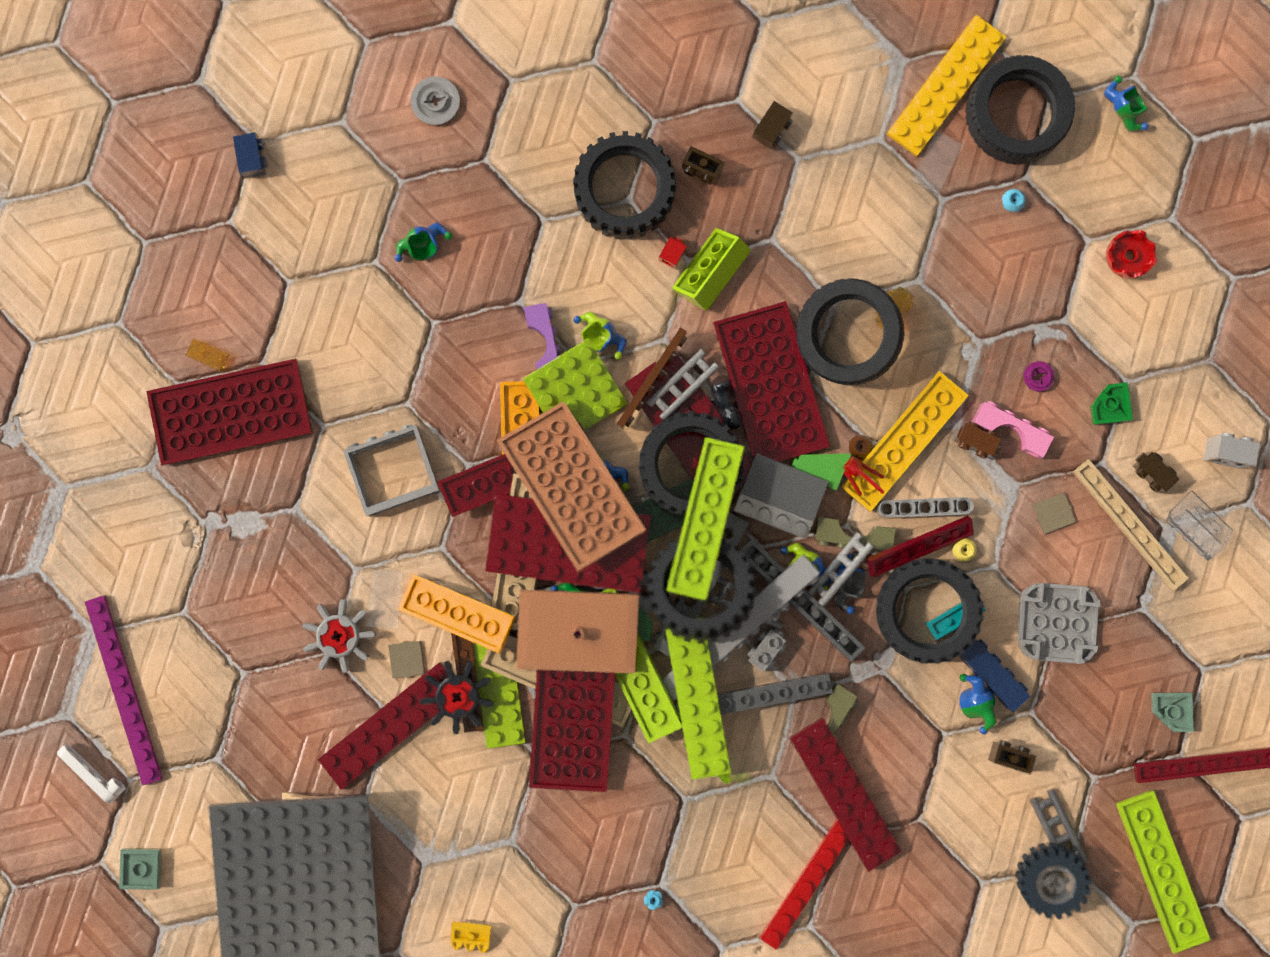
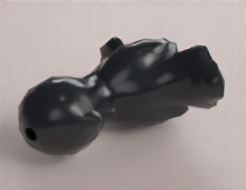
[710,379,743,429]

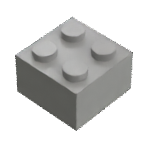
[1203,433,1260,469]

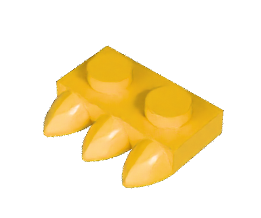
[450,921,491,953]

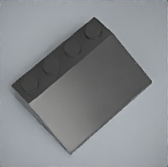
[734,453,828,539]

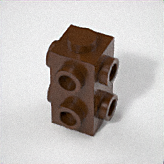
[954,422,1001,459]

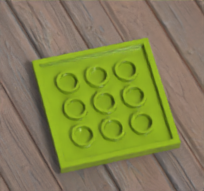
[522,338,627,430]

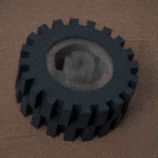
[1016,842,1091,919]

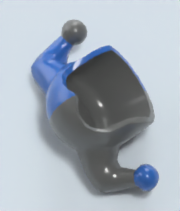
[833,551,865,614]

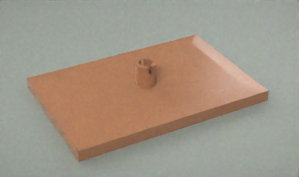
[517,589,639,673]

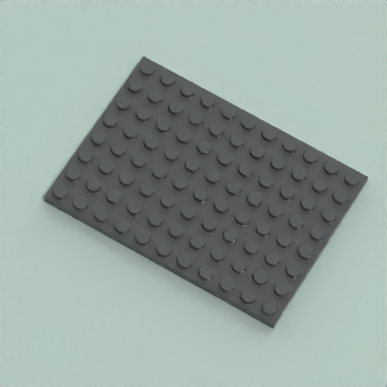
[208,795,381,957]

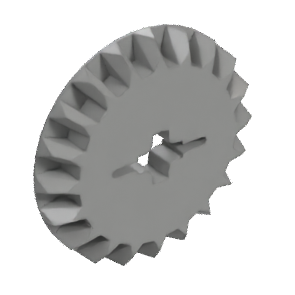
[411,77,460,126]

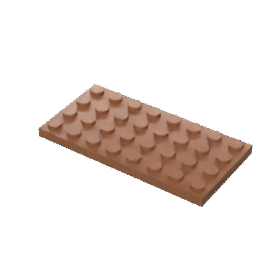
[497,401,646,572]

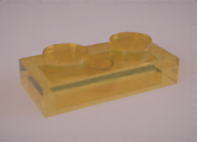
[185,338,229,372]

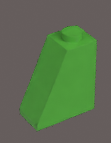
[791,453,851,491]

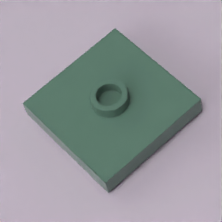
[119,848,161,890]

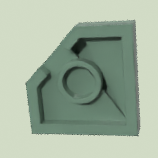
[1151,692,1194,732]

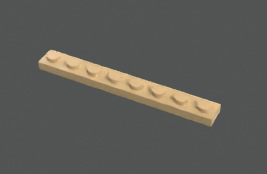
[1072,459,1189,591]

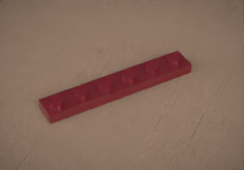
[867,516,974,577]

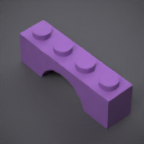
[524,303,561,369]

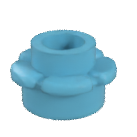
[644,890,663,910]

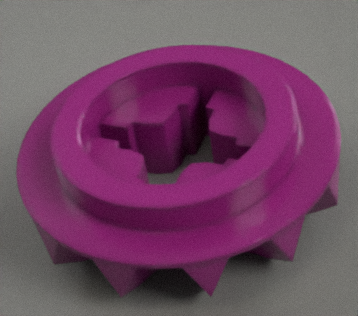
[1023,361,1054,392]

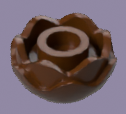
[849,435,872,459]

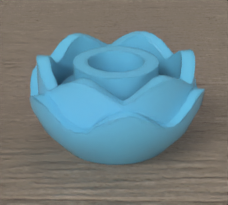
[1002,189,1026,213]

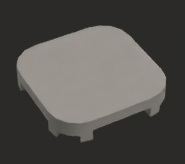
[1017,583,1101,664]

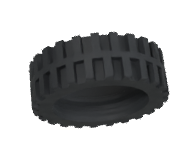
[573,131,676,240]
[639,411,744,517]
[648,536,755,644]
[876,559,984,664]

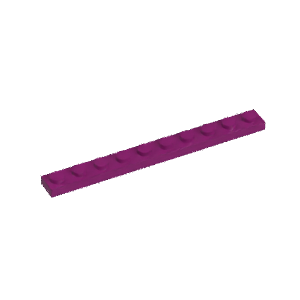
[85,595,163,786]

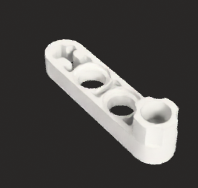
[57,744,126,804]

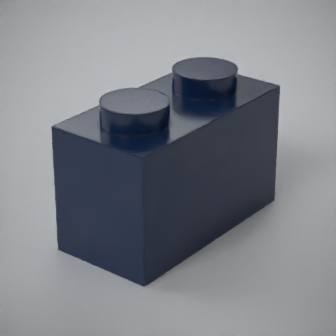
[233,132,268,178]

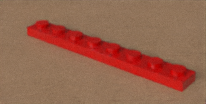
[759,819,848,950]

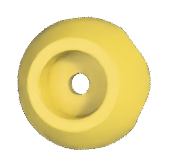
[952,538,977,562]

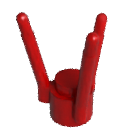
[843,457,884,496]

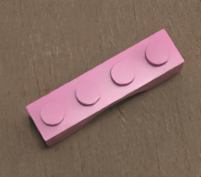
[972,401,1054,459]

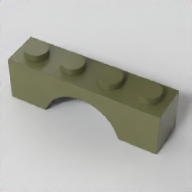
[813,517,896,554]
[825,683,858,738]

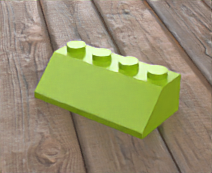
[672,228,751,311]

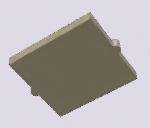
[1032,493,1076,534]
[388,641,425,679]

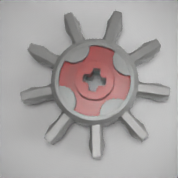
[302,599,376,673]

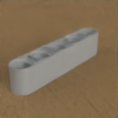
[876,497,974,518]

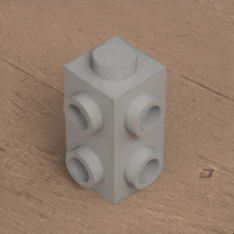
[747,628,786,672]

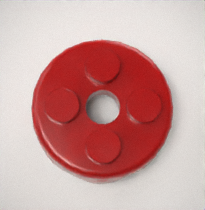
[1106,230,1157,279]

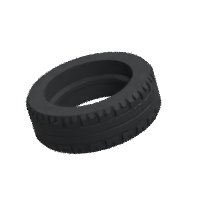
[965,55,1075,164]
[796,278,904,386]

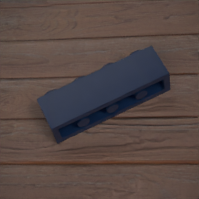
[958,639,1031,712]

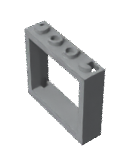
[343,424,441,517]

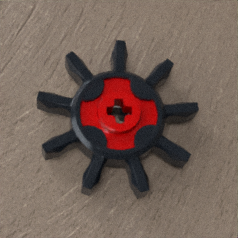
[420,660,495,734]

